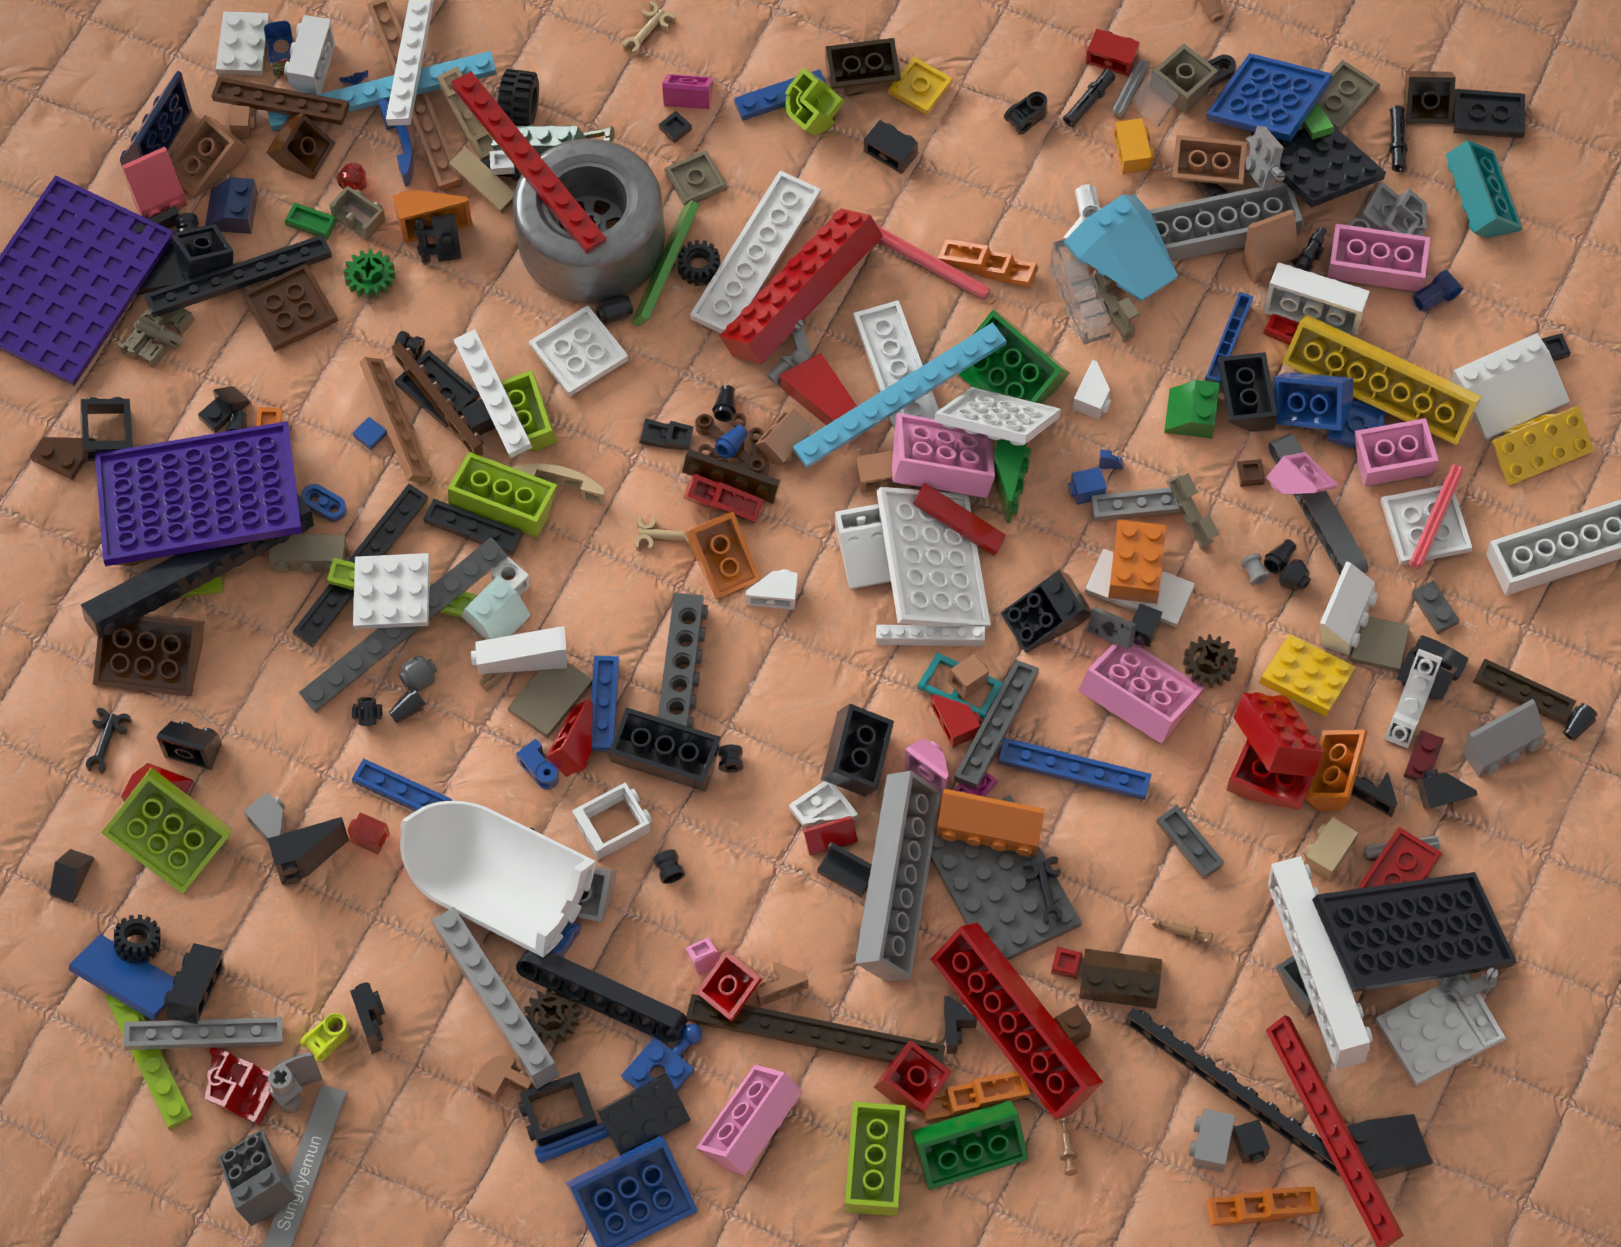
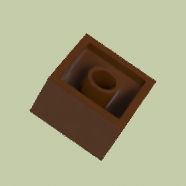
[266,113,336,179]

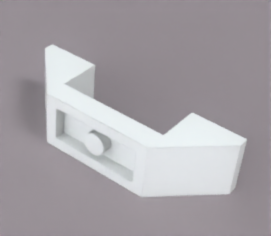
[1384,649,1442,748]

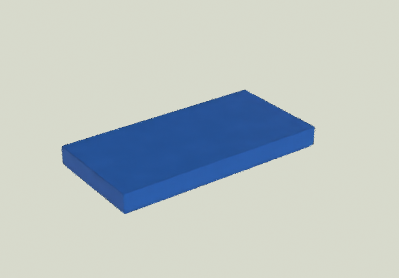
[69,934,174,1020]

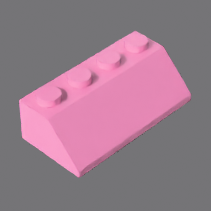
[696,1065,803,1176]

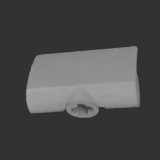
[268,1053,323,1113]

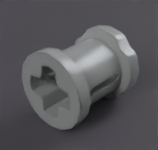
[1240,553,1271,586]

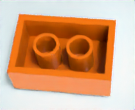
[1108,519,1167,604]

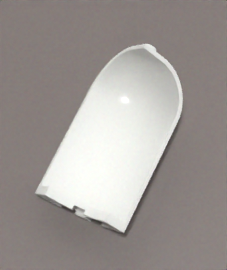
[400,801,596,957]

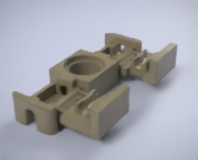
[1088,269,1139,342]
[118,308,195,368]
[1166,473,1220,549]

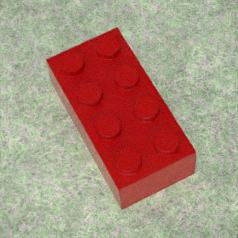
[1233,692,1324,777]

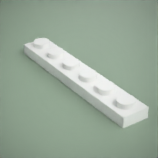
[454,329,533,458]

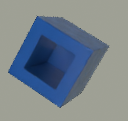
[1068,467,1106,505]

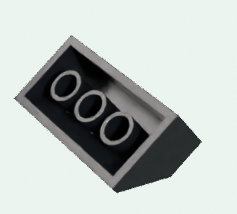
[609,707,721,792]

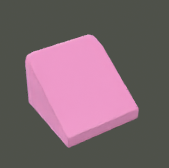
[685,938,720,975]

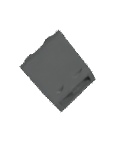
[218,1129,296,1226]

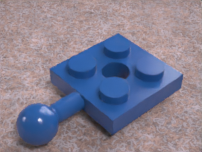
[621,1024,702,1092]

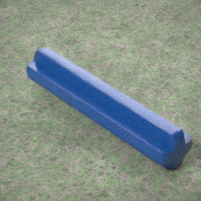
[534,1122,609,1163]

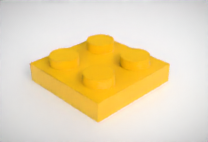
[888,57,953,116]

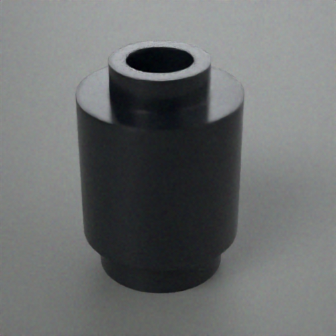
[596,295,633,324]

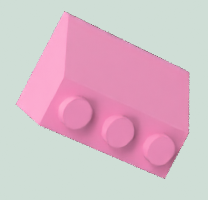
[1355,418,1439,487]

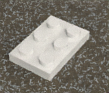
[216,11,270,76]

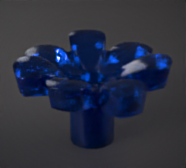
[339,70,369,86]

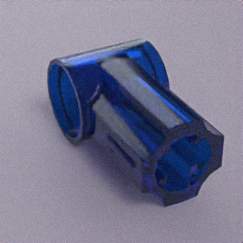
[1412,270,1463,313]

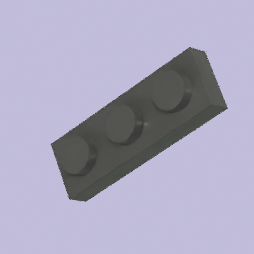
[1156,805,1224,880]

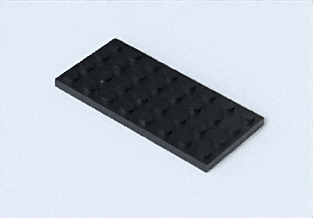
[1312,872,1517,992]

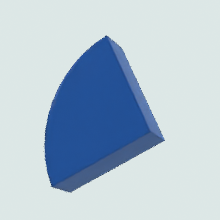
[1099,449,1123,469]

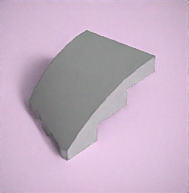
[1358,181,1427,236]

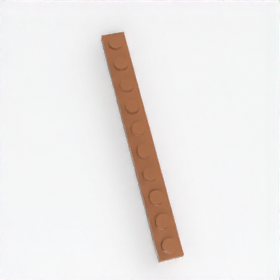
[367,0,462,191]

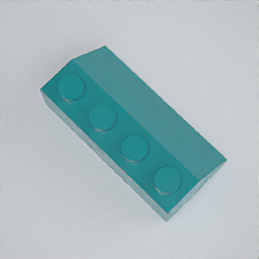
[1446,140,1523,238]

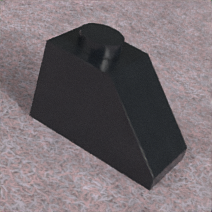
[1416,769,1478,808]

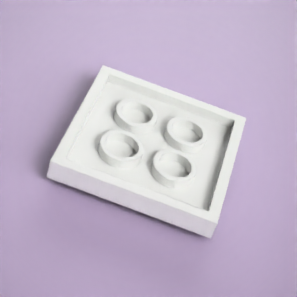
[529,305,629,397]
[1380,485,1472,566]
[353,553,430,629]
[1375,984,1484,1087]

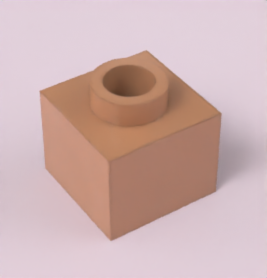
[229,106,256,138]

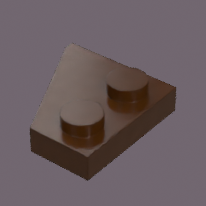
[30,437,96,480]

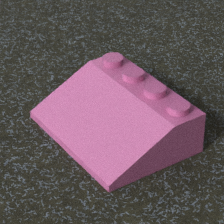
[892,413,995,498]
[1078,643,1205,744]

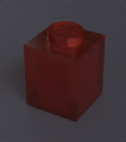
[348,812,390,854]

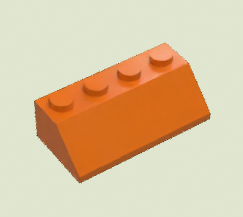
[937,789,1045,856]

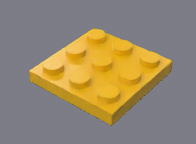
[1259,634,1356,717]

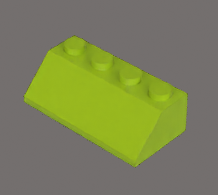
[448,452,557,538]

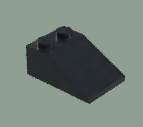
[268,817,349,884]
[1347,1114,1432,1180]

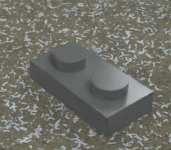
[1411,580,1459,634]

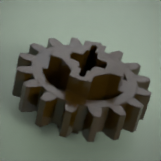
[1183,634,1238,688]
[524,989,580,1045]

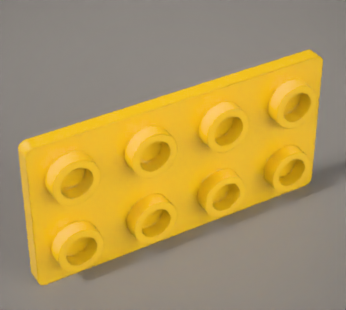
[1492,406,1594,485]

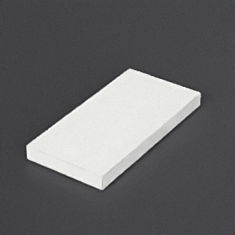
[1085,548,1195,628]

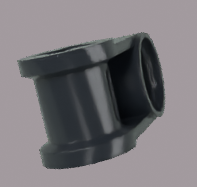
[1004,91,1047,135]

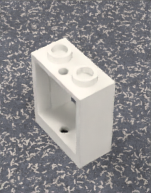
[572,783,652,860]

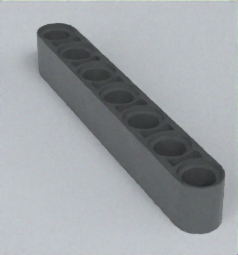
[1268,433,1368,575]

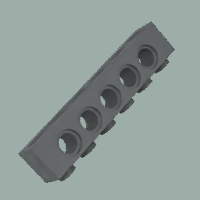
[658,593,708,728]

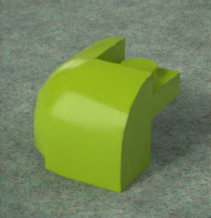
[785,67,846,135]

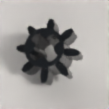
[352,697,382,726]

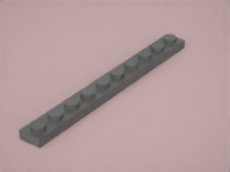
[299,537,507,713]

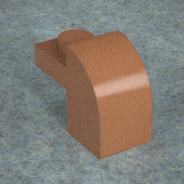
[472,1056,535,1102]

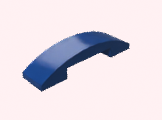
[378,98,414,187]

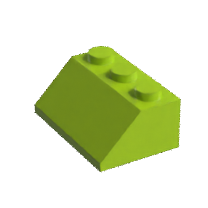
[501,370,558,451]

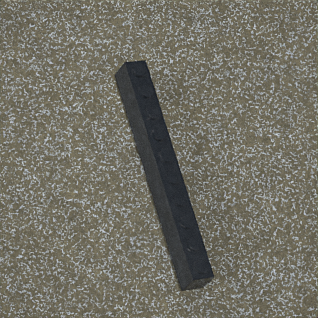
[81,495,314,639]

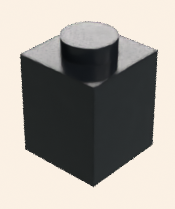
[460,399,496,436]
[1131,603,1163,647]
[1232,1119,1270,1164]

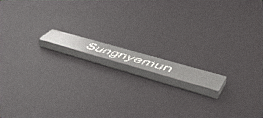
[263,1085,347,1247]

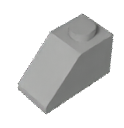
[244,792,286,844]

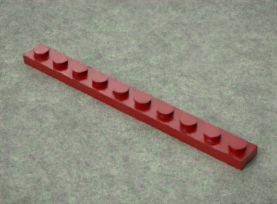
[451,71,606,254]
[1266,1015,1404,1247]

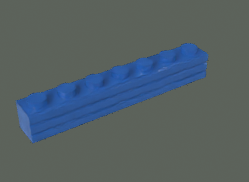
[1205,292,1254,386]

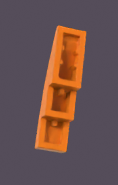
[938,239,1039,288]
[922,1071,1030,1123]
[1206,1187,1319,1226]

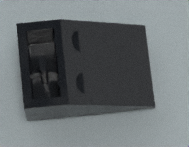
[1001,570,1091,652]

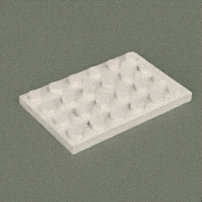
[877,487,991,630]

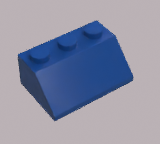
[1274,372,1353,431]

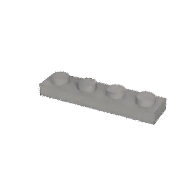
[1091,488,1181,521]

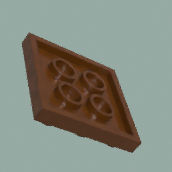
[242,263,338,352]

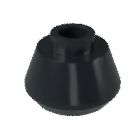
[1279,559,1311,591]

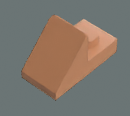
[756,962,809,1006]

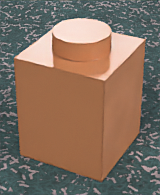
[948,654,989,699]

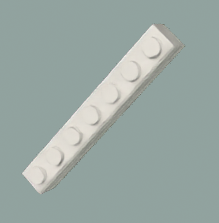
[876,624,985,647]

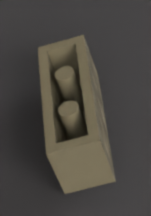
[269,534,348,574]

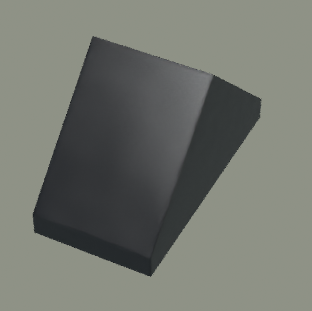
[49,849,94,903]

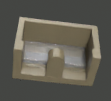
[329,186,386,241]

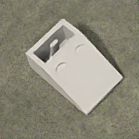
[835,504,891,590]

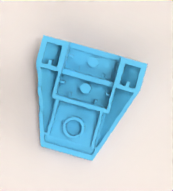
[1064,194,1178,302]

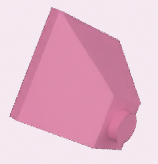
[1266,452,1338,494]
[905,738,949,797]

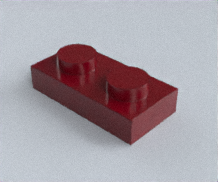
[1403,730,1445,781]

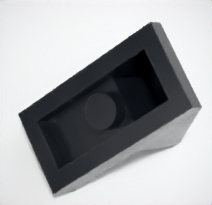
[198,386,250,433]
[1351,773,1397,817]
[944,996,977,1054]

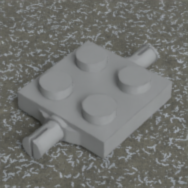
[1245,126,1285,190]

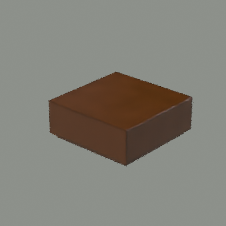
[1237,459,1265,487]

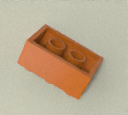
[1305,730,1368,811]

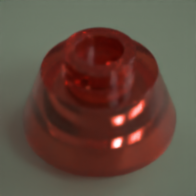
[336,162,367,191]

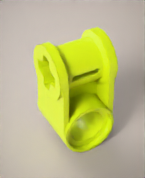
[300,1013,351,1063]

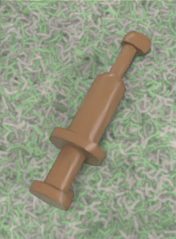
[1152,920,1214,945]
[1060,1116,1078,1176]

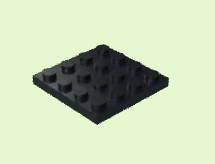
[1277,125,1386,208]

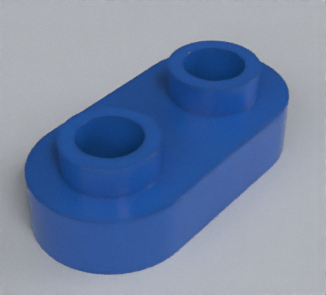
[301,484,347,521]

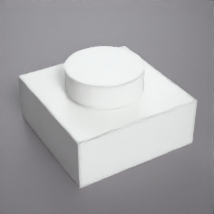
[489,150,515,175]

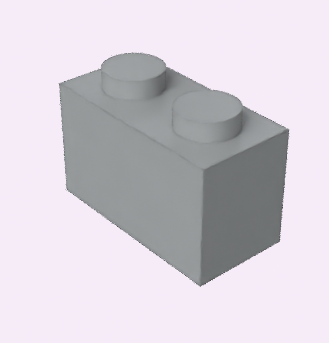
[1189,1109,1235,1172]

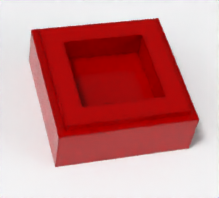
[1051,947,1082,979]

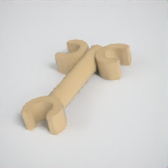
[622,1,676,57]
[635,515,692,551]

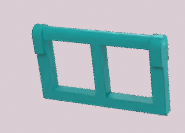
[917,652,1003,719]

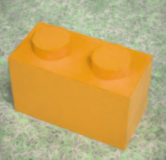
[1113,118,1155,174]

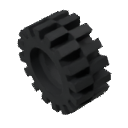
[677,240,720,286]
[114,914,161,964]

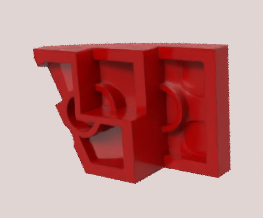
[205,1047,274,1125]

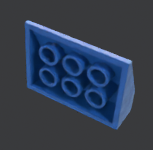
[565,1136,698,1247]

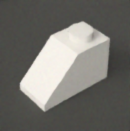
[1073,360,1112,420]
[746,569,798,610]

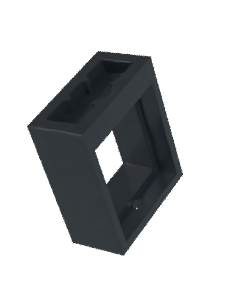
[80,397,133,461]
[518,1072,597,1147]

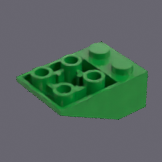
[994,439,1031,523]

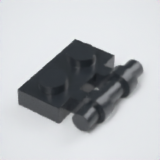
[414,213,462,263]
[1295,227,1327,272]

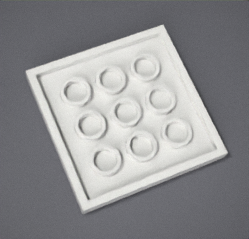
[934,387,1061,445]

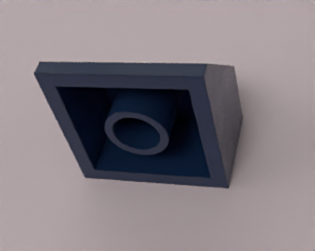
[205,177,258,234]

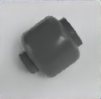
[398,655,437,692]

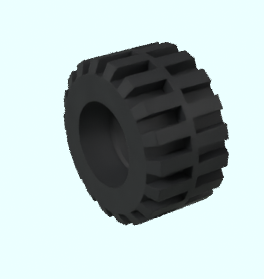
[497,69,539,126]

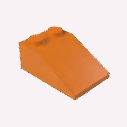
[393,190,473,243]
[684,512,761,599]

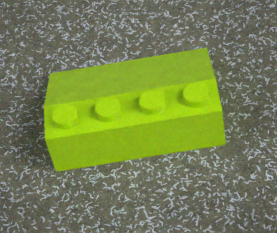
[101,768,232,894]

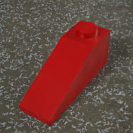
[546,699,592,777]

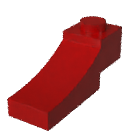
[683,474,764,523]

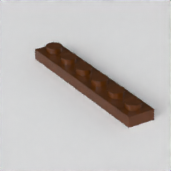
[211,77,350,125]
[391,342,484,456]

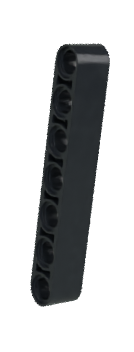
[516,949,687,1043]

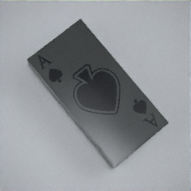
[1087,607,1137,649]

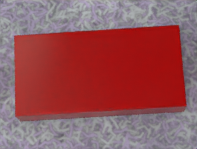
[803,816,858,855]

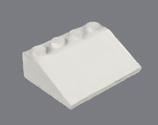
[1451,333,1570,441]

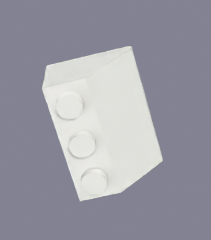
[284,15,336,95]
[1320,561,1378,655]

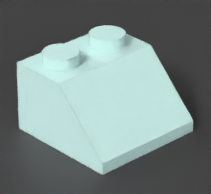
[461,575,531,640]

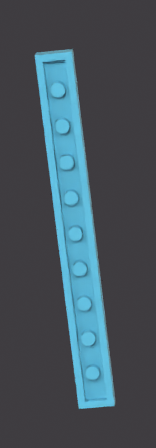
[268,51,497,131]
[793,322,1006,468]

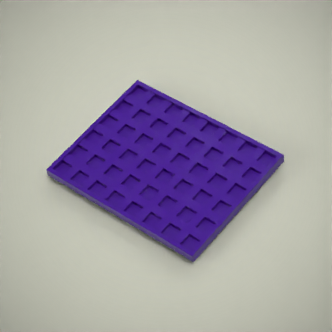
[0,175,174,386]

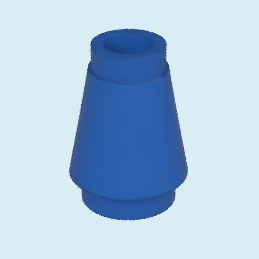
[715,425,748,459]

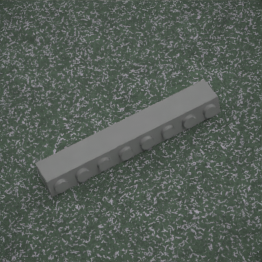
[432,907,559,1089]

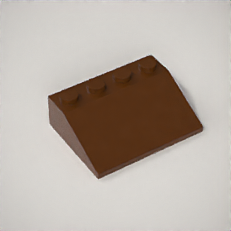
[93,614,205,696]

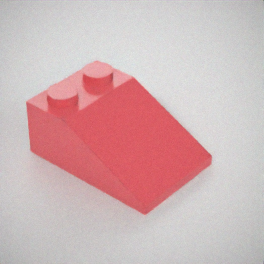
[122,147,187,219]

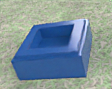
[353,417,387,450]

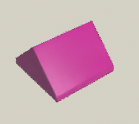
[662,74,713,109]

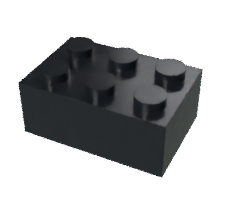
[821,703,894,797]

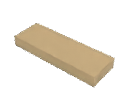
[449,147,515,212]

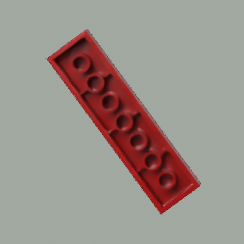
[720,208,883,365]
[930,922,1103,1120]

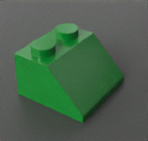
[1164,380,1220,439]

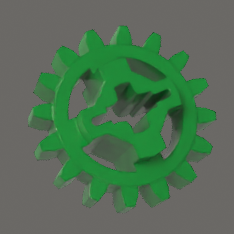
[343,249,396,299]

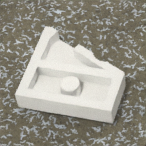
[789,781,858,828]

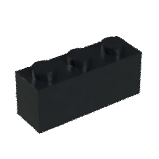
[164,943,224,1024]

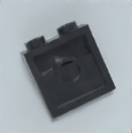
[350,982,385,1054]

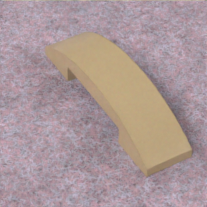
[437,66,495,160]
[512,463,606,506]

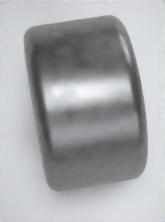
[513,139,665,303]

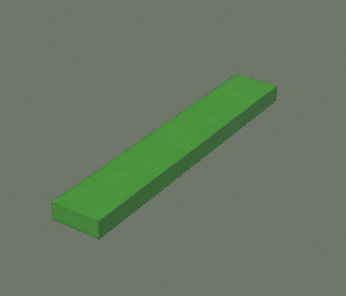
[631,200,699,326]

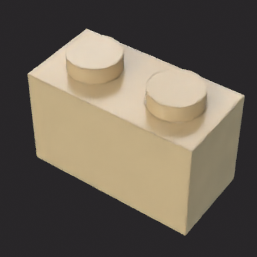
[1303,817,1358,881]

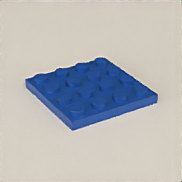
[1206,53,1333,142]

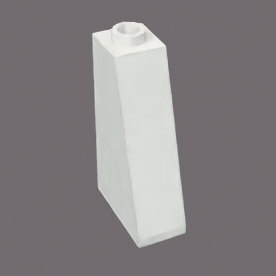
[471,626,567,674]

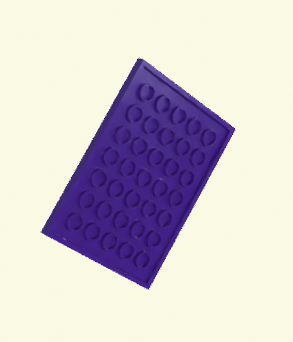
[95,421,302,567]

